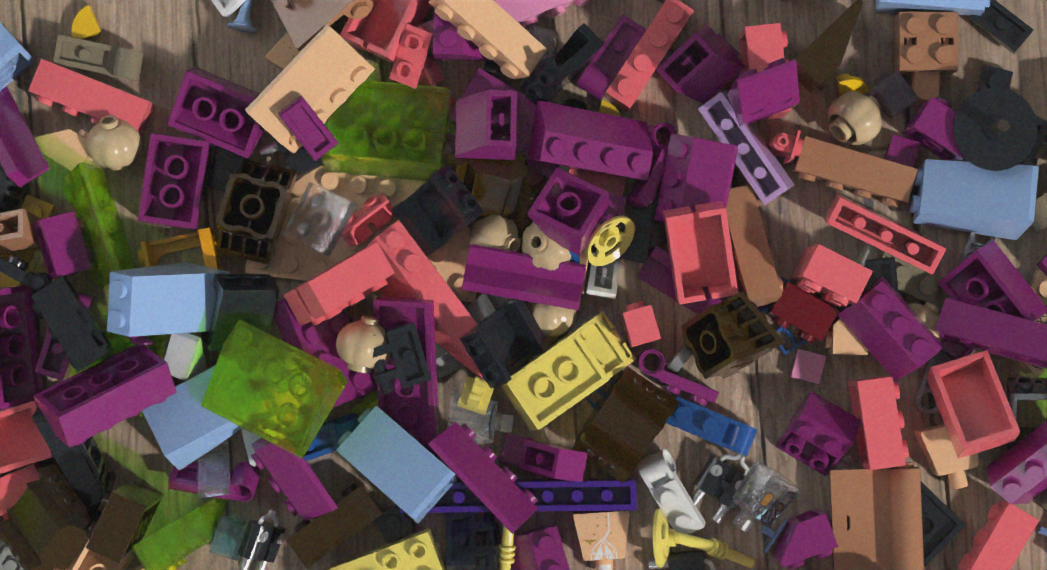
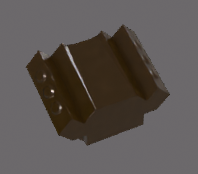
[446,152,545,238]
[215,159,297,265]
[681,291,785,379]
[572,366,679,483]
[0,464,93,570]

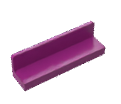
[0,86,49,187]
[462,244,586,310]
[637,246,731,314]
[935,298,1047,368]

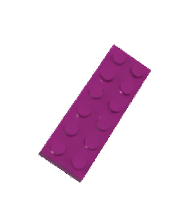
[373,297,440,460]

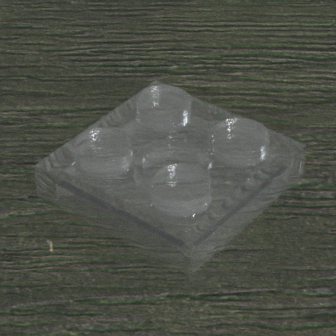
[283,182,357,258]

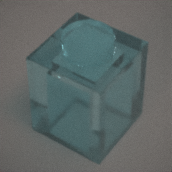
[209,513,248,561]

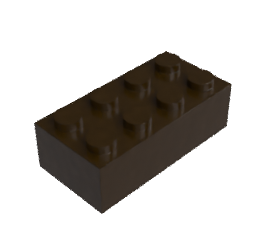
[85,480,164,563]

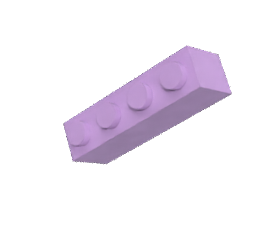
[698,90,794,205]

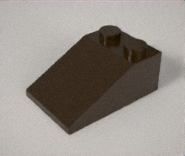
[795,0,863,93]

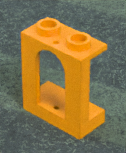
[138,227,223,270]

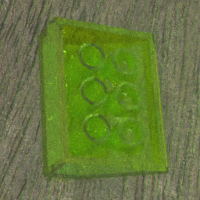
[322,80,451,181]
[63,162,136,290]
[201,319,348,459]

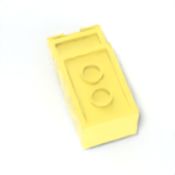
[500,311,636,431]
[323,527,446,570]

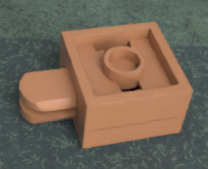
[893,12,958,102]

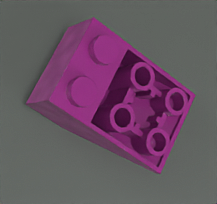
[727,58,799,127]

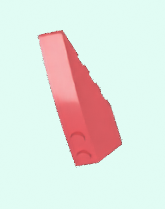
[367,220,483,379]

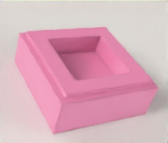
[790,349,826,384]

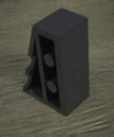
[32,276,116,372]

